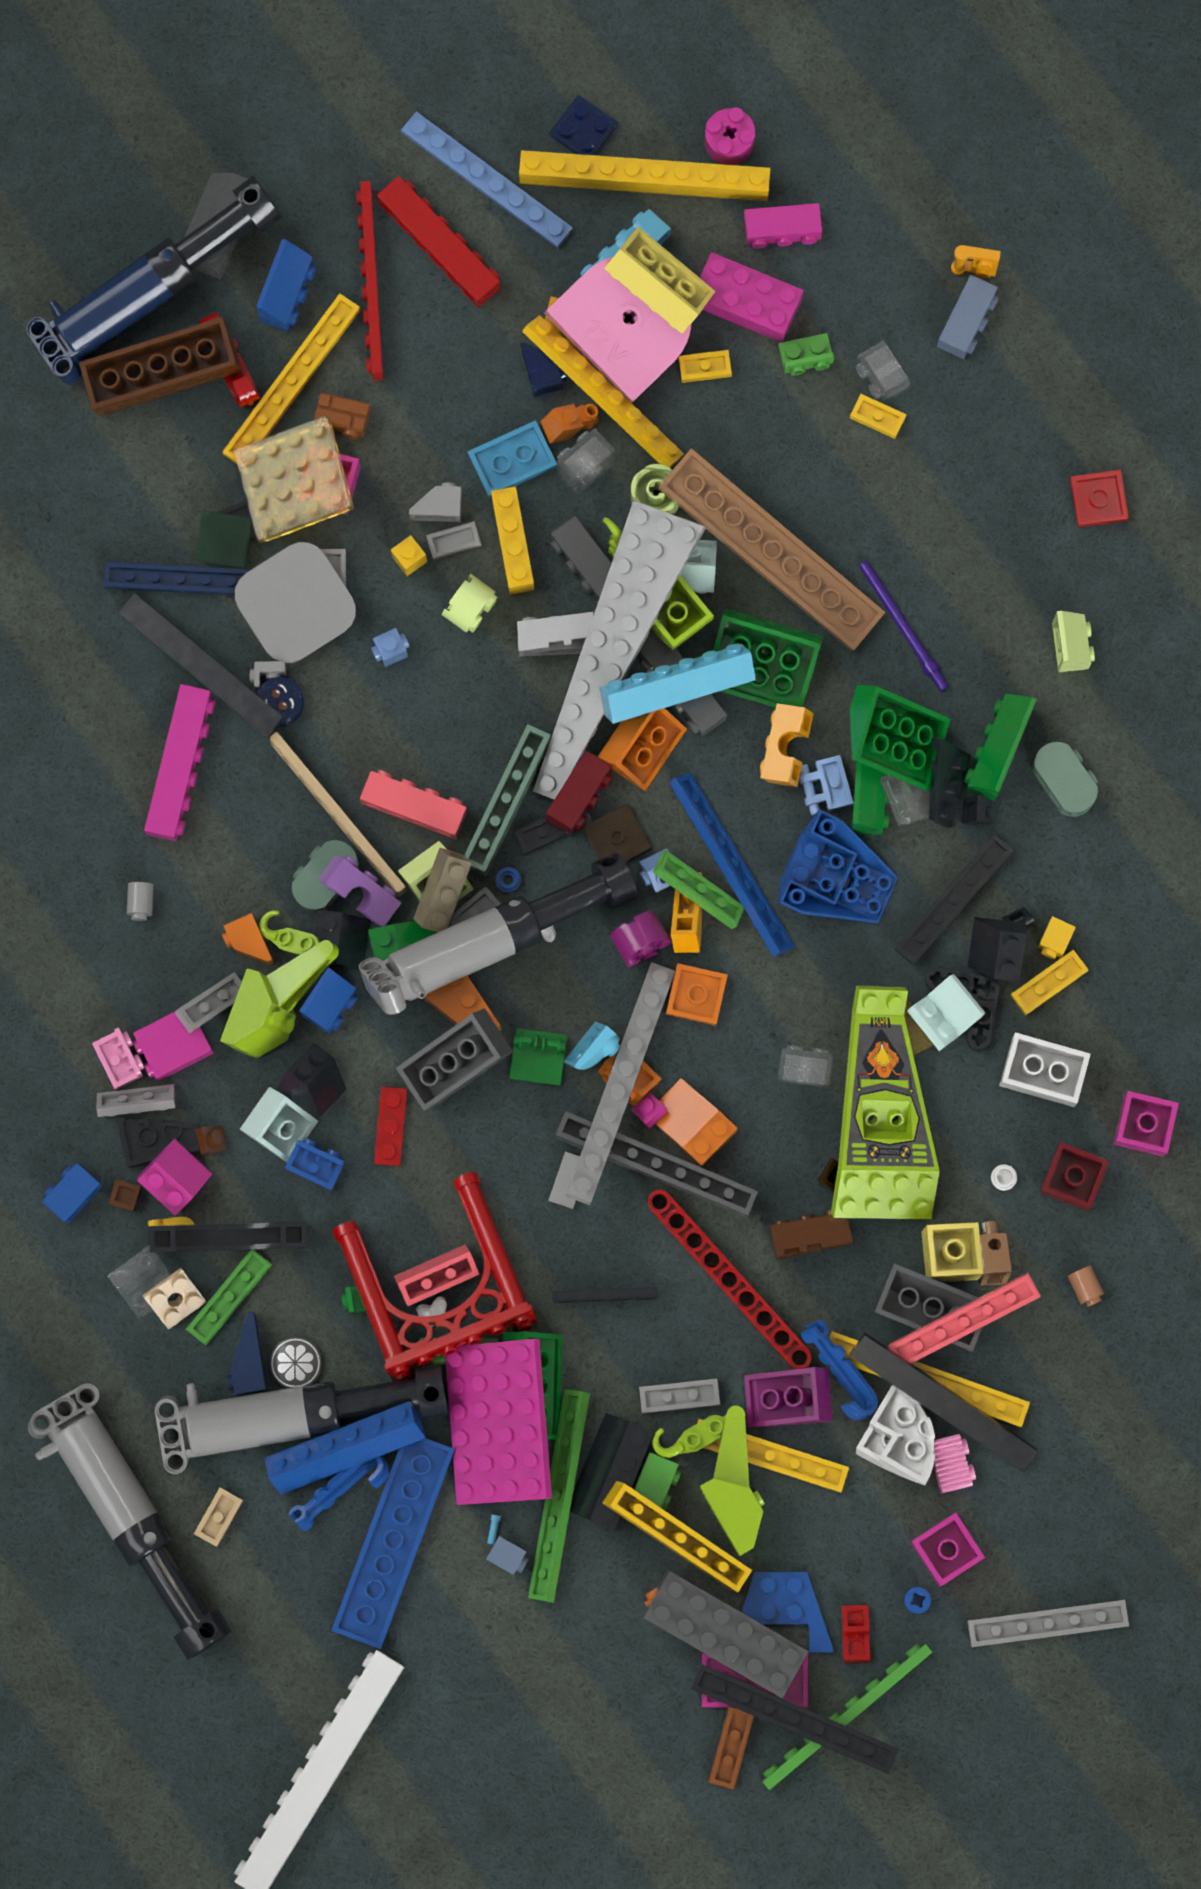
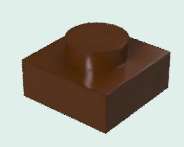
[195,1125,227,1155]
[108,1179,142,1212]

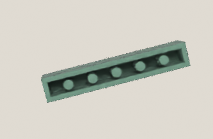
[464,724,551,877]

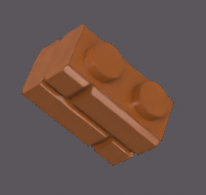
[314,393,371,440]

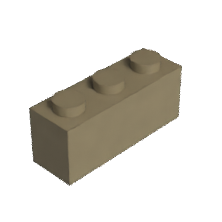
[414,848,472,932]

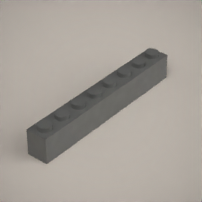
[555,1111,758,1218]

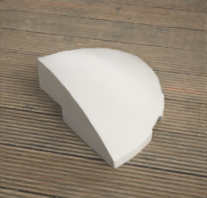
[856,1385,935,1485]

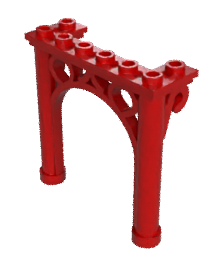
[332,1172,537,1382]

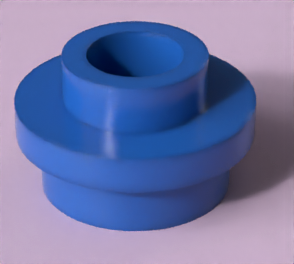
[495,867,521,893]

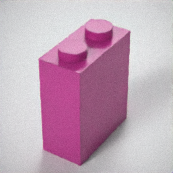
[132,1012,214,1081]

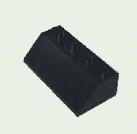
[570,1413,654,1531]

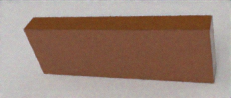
[708,1706,754,1790]

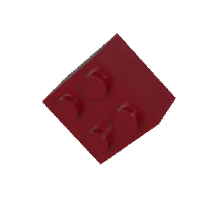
[1039,1142,1109,1212]

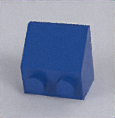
[299,968,358,1034]

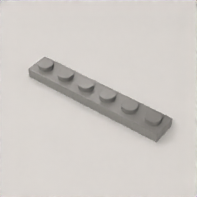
[967,1600,1129,1647]

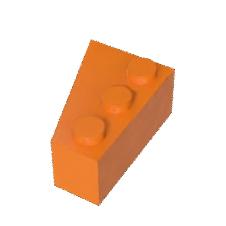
[422,976,501,1031]

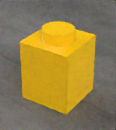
[391,535,427,577]
[1037,916,1076,959]

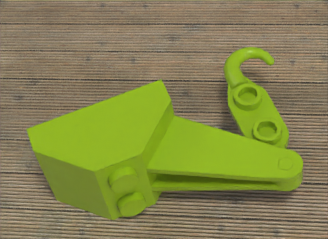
[602,517,714,650]
[220,910,339,1058]
[652,1406,765,1556]

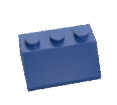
[256,239,316,332]

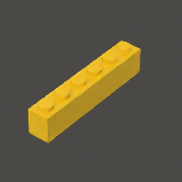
[603,1481,752,1593]

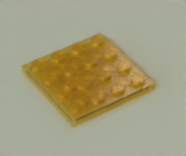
[234,416,354,544]

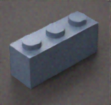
[937,275,999,359]

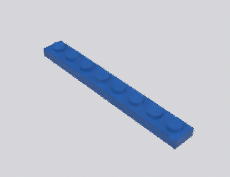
[669,773,795,957]

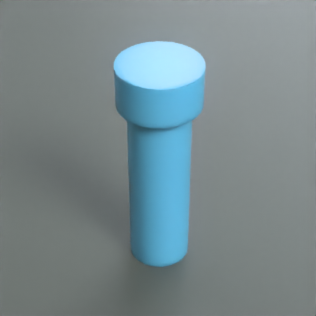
[487,1514,502,1545]

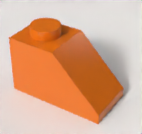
[222,913,274,965]

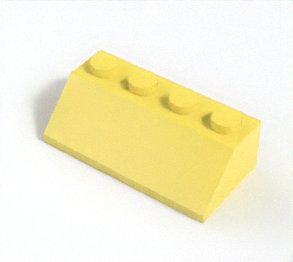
[604,227,715,333]

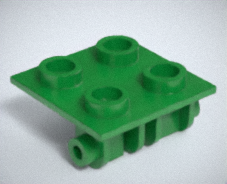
[509,1028,568,1086]

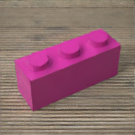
[744,203,822,249]

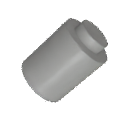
[126,882,154,921]

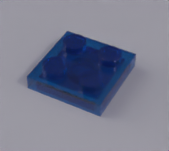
[549,95,618,155]

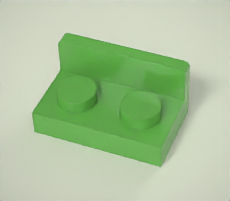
[778,333,834,376]

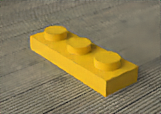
[1010,949,1089,1016]

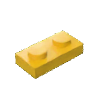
[679,350,732,383]
[850,394,906,439]

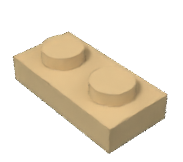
[194,1488,244,1547]

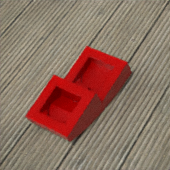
[842,1605,870,1663]

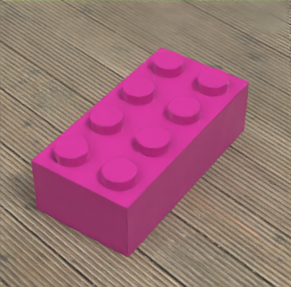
[700,252,804,343]

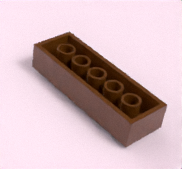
[79,317,242,417]

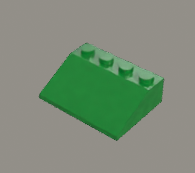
[713,608,824,708]
[850,685,950,792]

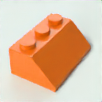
[598,708,687,791]

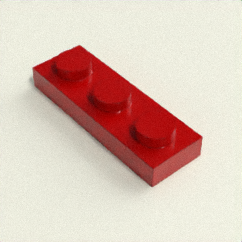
[374,1087,407,1166]

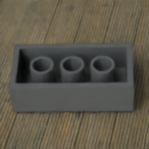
[396,1008,513,1111]

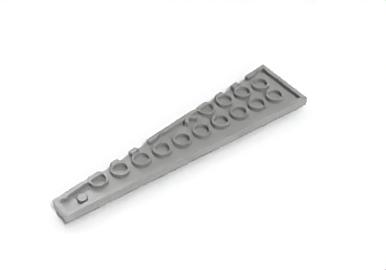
[533,501,706,799]

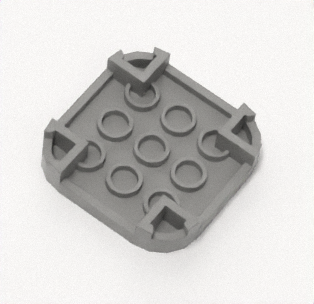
[235,542,356,664]

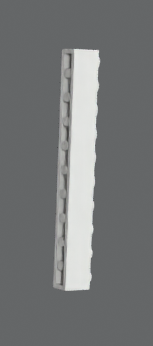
[234,1650,405,1889]

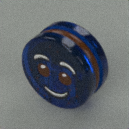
[257,677,304,727]

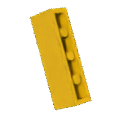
[491,487,534,595]

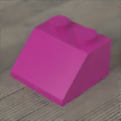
[137,1138,212,1216]

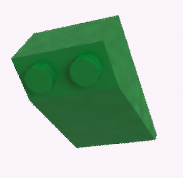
[368,921,438,961]

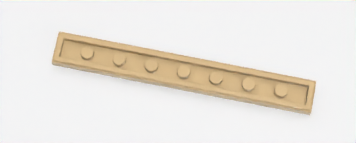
[270,732,406,897]

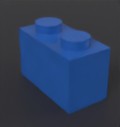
[42,1163,103,1224]

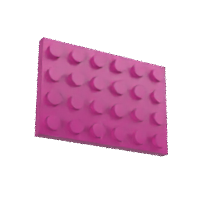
[445,1339,552,1505]

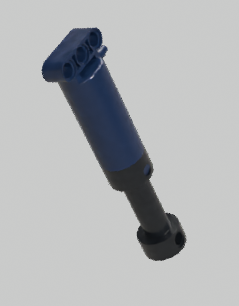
[26,176,282,385]

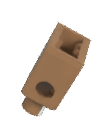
[980,1221,1012,1286]

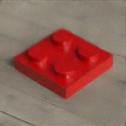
[1070,470,1129,528]

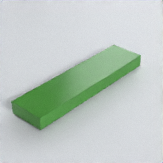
[652,850,744,929]
[186,1250,272,1346]

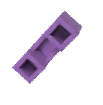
[318,855,401,927]

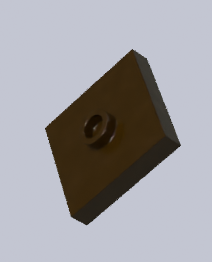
[583,804,651,862]

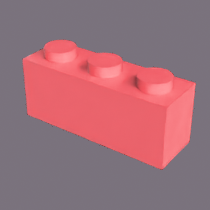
[394,1245,480,1306]

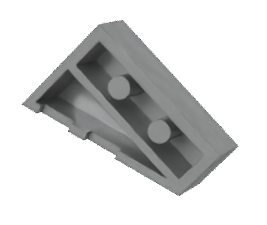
[517,612,593,657]

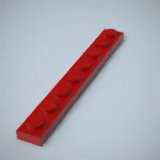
[356,181,383,380]

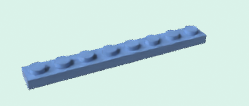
[401,111,573,249]

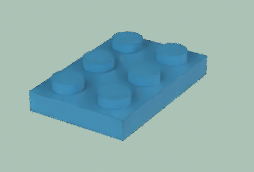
[467,420,557,498]

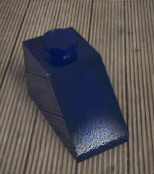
[520,343,567,397]

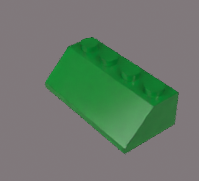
[964,693,1037,802]
[852,762,891,835]
[503,1331,563,1440]

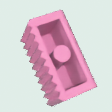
[933,1434,976,1494]

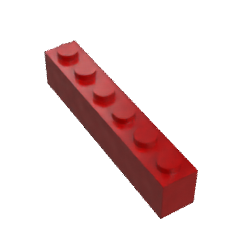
[377,176,500,308]

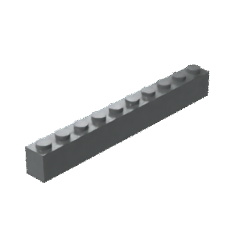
[550,516,727,737]

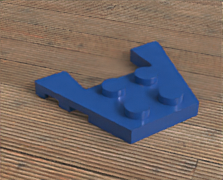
[741,1572,833,1652]

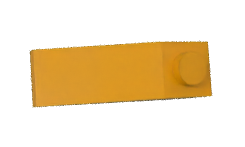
[671,872,703,953]

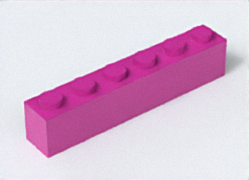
[144,684,215,842]

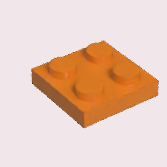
[666,963,728,1026]

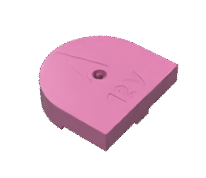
[544,257,691,403]

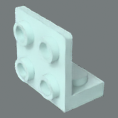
[907,974,985,1051]

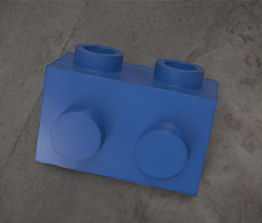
[284,1138,345,1191]

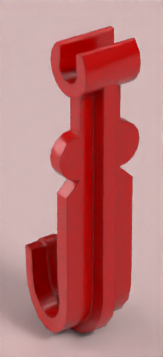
[199,312,260,408]

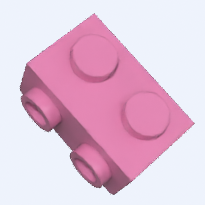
[92,1027,144,1090]

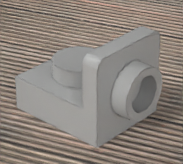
[250,661,287,691]

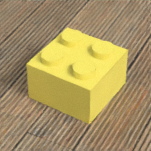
[921,1222,984,1282]

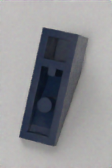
[227,1312,268,1396]

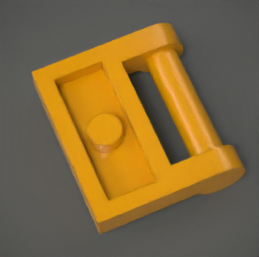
[951,245,1001,279]

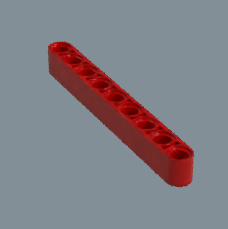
[648,1190,811,1370]

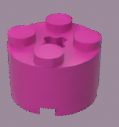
[705,107,755,165]

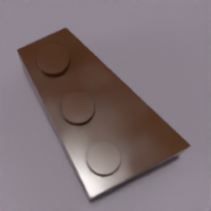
[769,1210,853,1261]

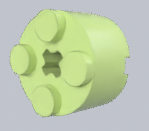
[631,464,679,515]
[442,574,498,633]

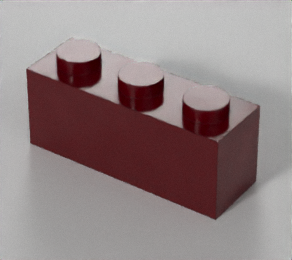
[546,750,613,835]

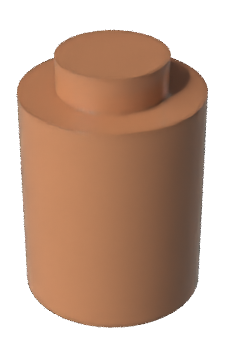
[1067,1265,1104,1307]

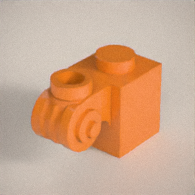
[541,404,599,444]

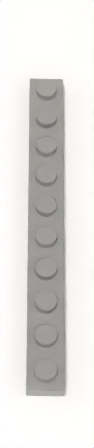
[566,962,675,1205]

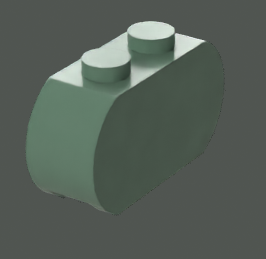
[1032,742,1098,817]
[292,840,359,913]

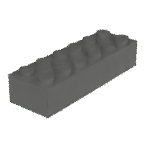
[641,1570,809,1698]

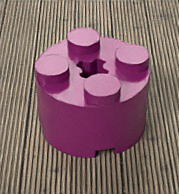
[610,910,672,968]

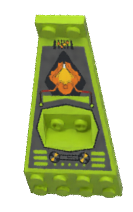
[830,986,940,1219]

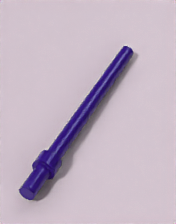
[859,561,949,692]

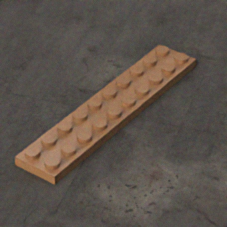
[658,448,885,652]

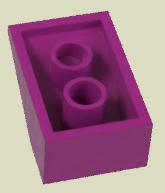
[744,1367,832,1428]

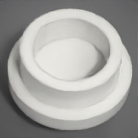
[991,1164,1017,1191]

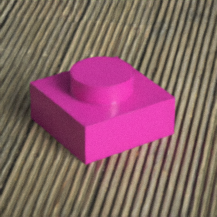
[631,1092,668,1129]

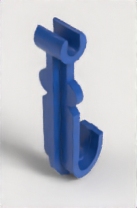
[801,1319,878,1420]
[289,1455,389,1531]

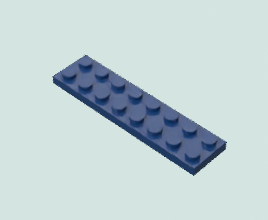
[331,1438,455,1649]

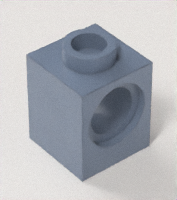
[486,1536,529,1575]

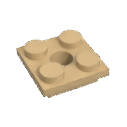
[142,1268,206,1330]

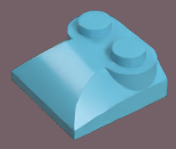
[564,1021,620,1070]

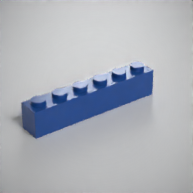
[265,1401,425,1495]

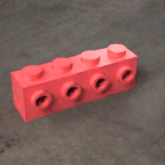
[360,770,467,840]

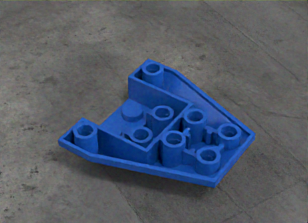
[778,810,898,924]

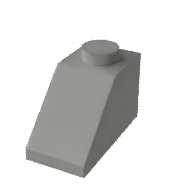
[409,483,462,522]

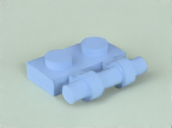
[799,755,854,816]

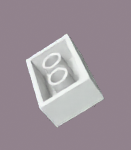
[999,1032,1091,1107]

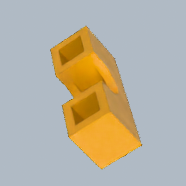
[760,703,814,787]

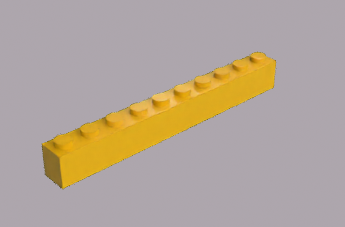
[519,150,770,201]

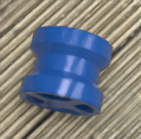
[903,1587,931,1614]

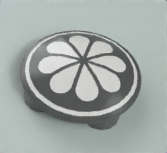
[270,1337,322,1388]

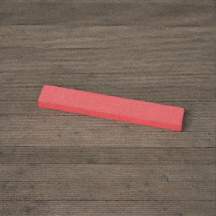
[888,1272,1041,1363]

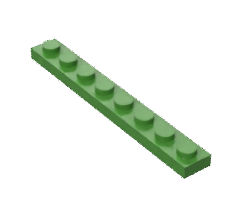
[528,1389,590,1603]
[762,1643,932,1790]

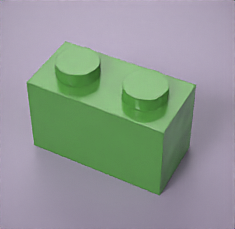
[634,1452,681,1511]

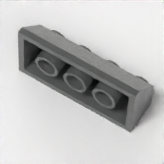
[184,173,248,280]
[874,1263,982,1352]

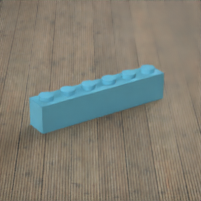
[599,644,756,724]

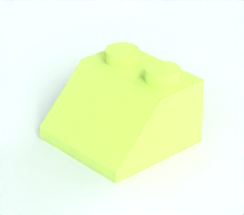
[1052,611,1095,672]
[398,841,473,902]

